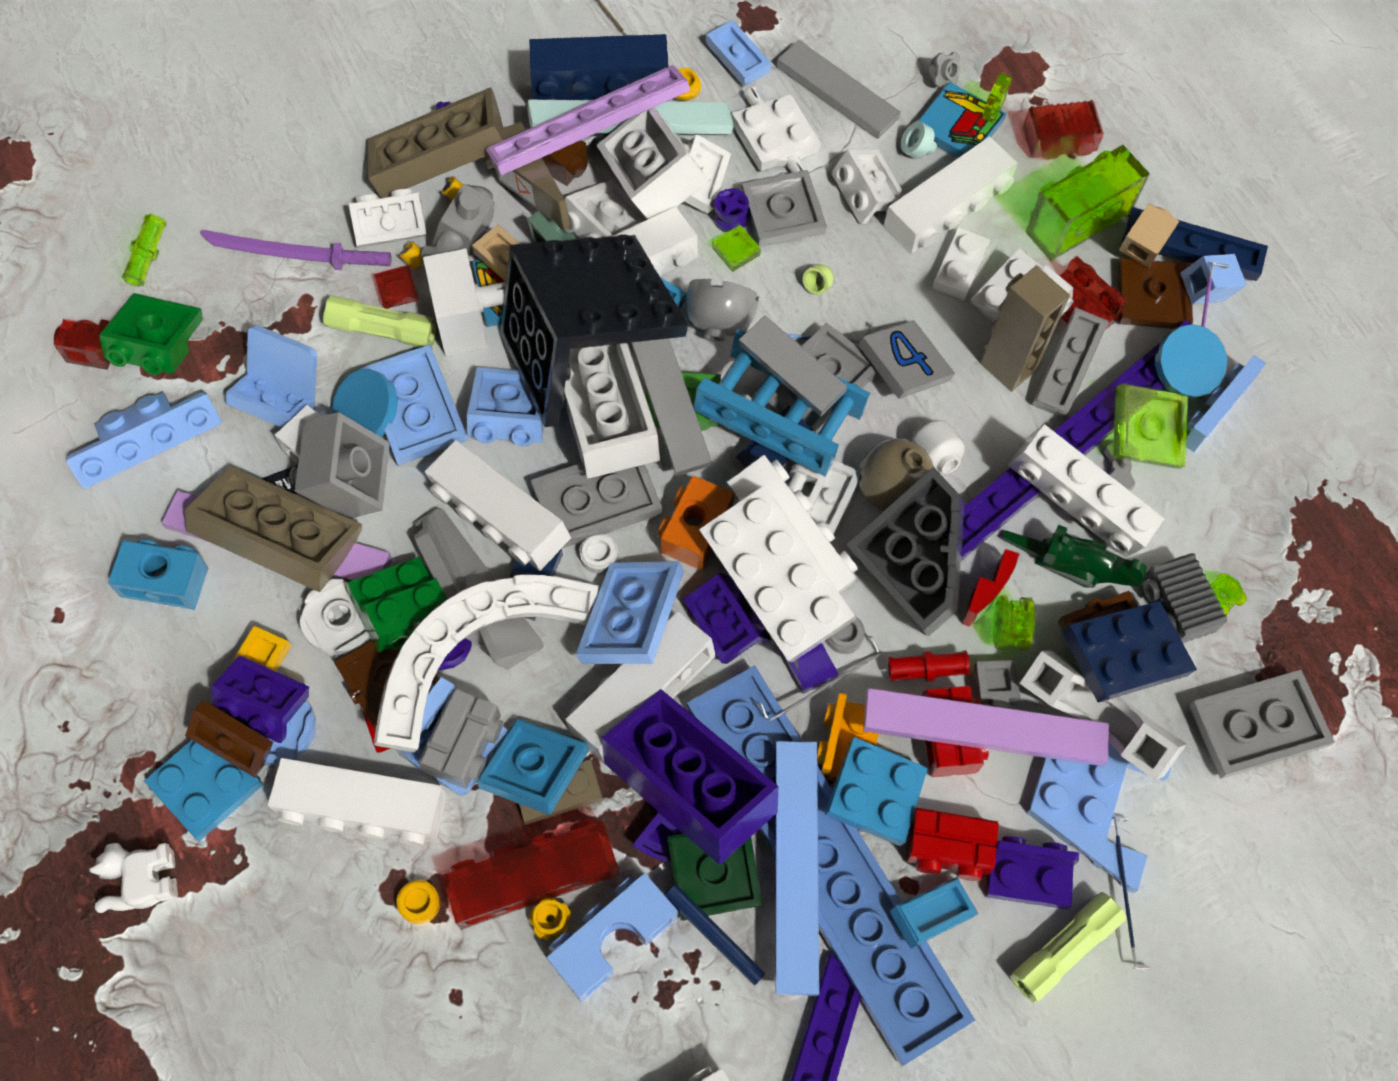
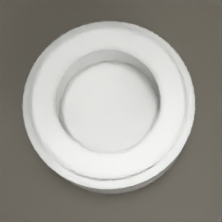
[580,534,618,574]

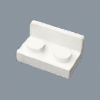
[683,134,731,214]
[832,149,905,224]
[349,189,427,248]

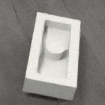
[932,227,991,301]

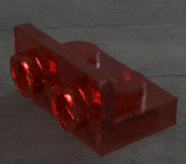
[1059,256,1127,330]

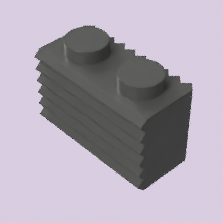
[1142,553,1227,643]

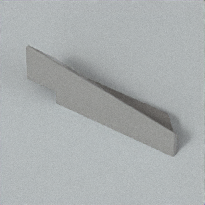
[414,509,544,670]

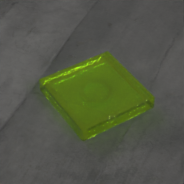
[1113,384,1188,469]

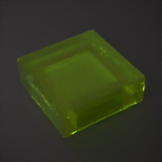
[982,72,1012,123]
[712,225,761,272]

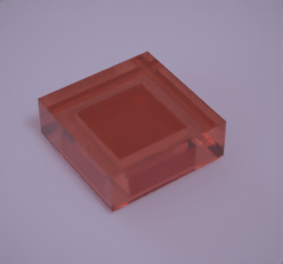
[374,265,419,309]

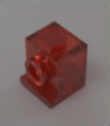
[53,319,110,370]

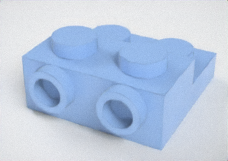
[467,367,544,446]

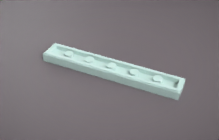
[527,100,734,134]

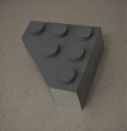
[846,467,964,636]

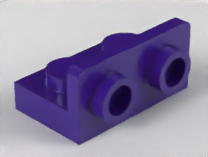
[683,572,771,664]
[211,655,309,743]
[986,836,1079,910]

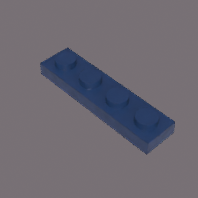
[1121,207,1268,281]

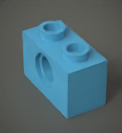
[108,539,208,610]

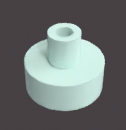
[901,121,937,159]

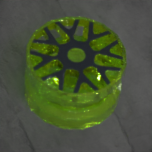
[993,595,1035,651]

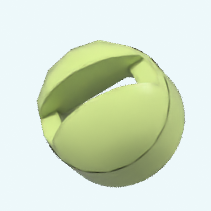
[803,264,834,295]

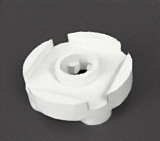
[300,579,372,659]

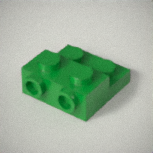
[99,293,203,375]
[347,557,448,653]

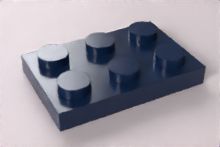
[1062,601,1197,703]

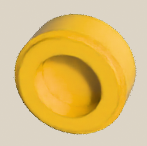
[397,880,440,925]

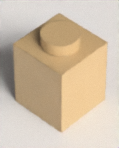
[1119,203,1179,268]

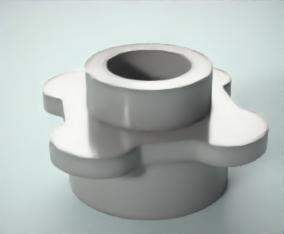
[929,52,960,87]

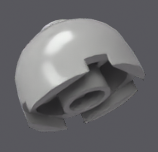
[686,279,759,342]

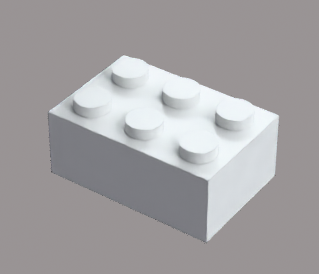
[597,107,709,219]

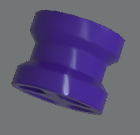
[714,188,749,233]

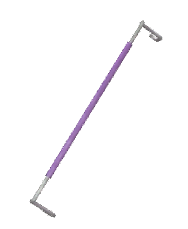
[1201,262,1229,327]

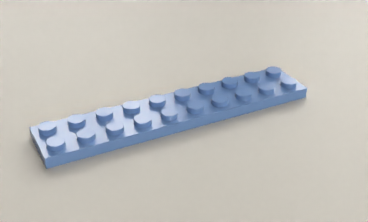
[687,665,976,1067]

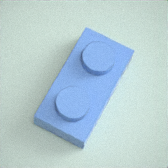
[706,20,771,86]

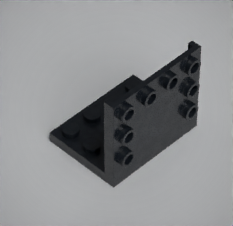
[500,234,688,427]

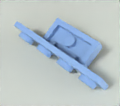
[66,392,222,489]

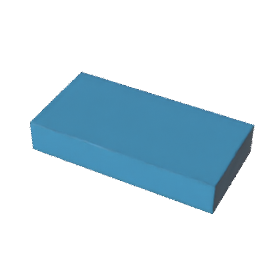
[890,877,979,949]

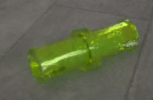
[121,214,167,287]

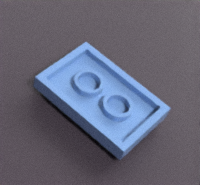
[361,344,468,466]
[576,561,684,664]

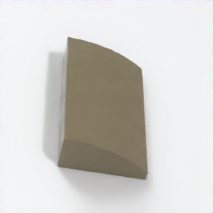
[368,87,506,198]
[185,466,362,592]

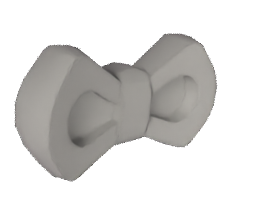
[1104,441,1135,491]

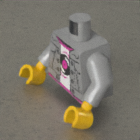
[399,176,495,269]

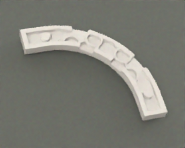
[374,575,599,752]

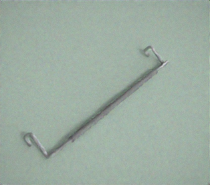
[756,636,881,721]

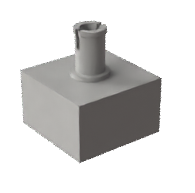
[289,412,390,519]

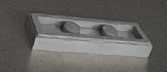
[1032,308,1109,419]
[739,315,847,416]

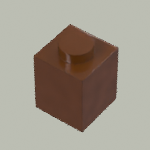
[542,140,588,186]

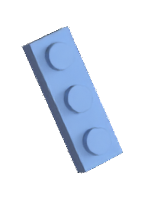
[1183,355,1266,452]

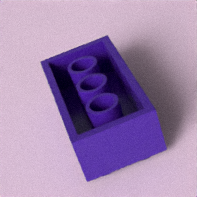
[601,689,779,865]

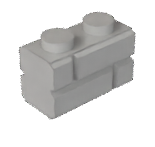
[418,689,503,789]

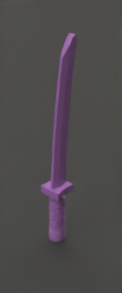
[200,230,392,270]

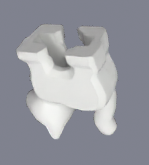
[89,843,178,913]

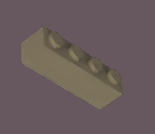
[981,266,1070,392]

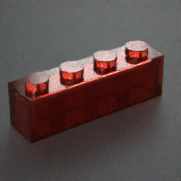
[442,819,619,930]

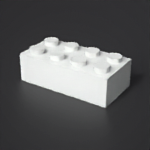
[564,343,660,479]
[699,485,857,663]

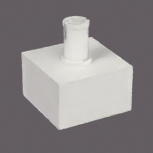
[423,249,506,356]

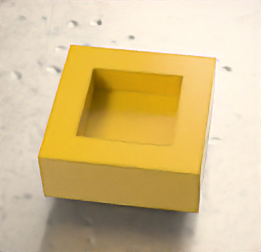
[234,626,291,672]

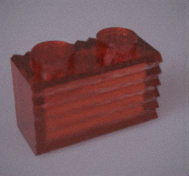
[1023,100,1104,160]

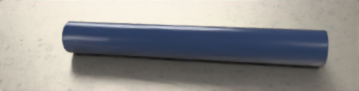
[664,883,765,985]

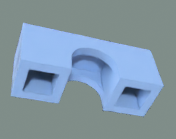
[547,873,678,1003]

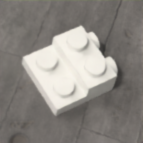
[565,178,648,239]
[971,248,1074,323]

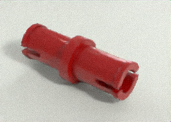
[888,650,970,682]

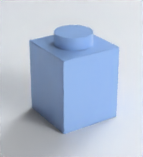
[1180,254,1247,304]

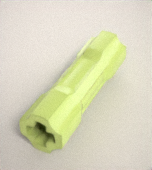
[323,295,438,348]
[1010,891,1127,1004]

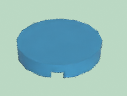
[1154,324,1227,398]
[332,369,398,437]

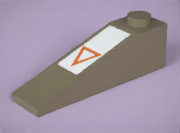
[483,122,571,230]

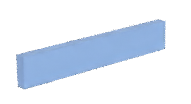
[775,741,819,996]

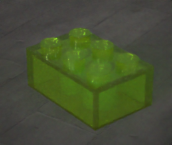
[1025,144,1150,261]

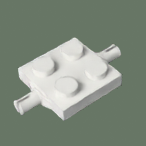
[731,87,822,173]

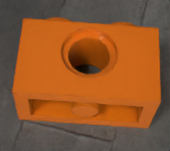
[657,475,734,571]

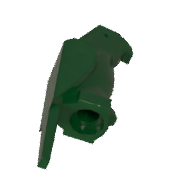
[1002,524,1147,588]

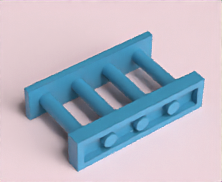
[693,328,870,477]

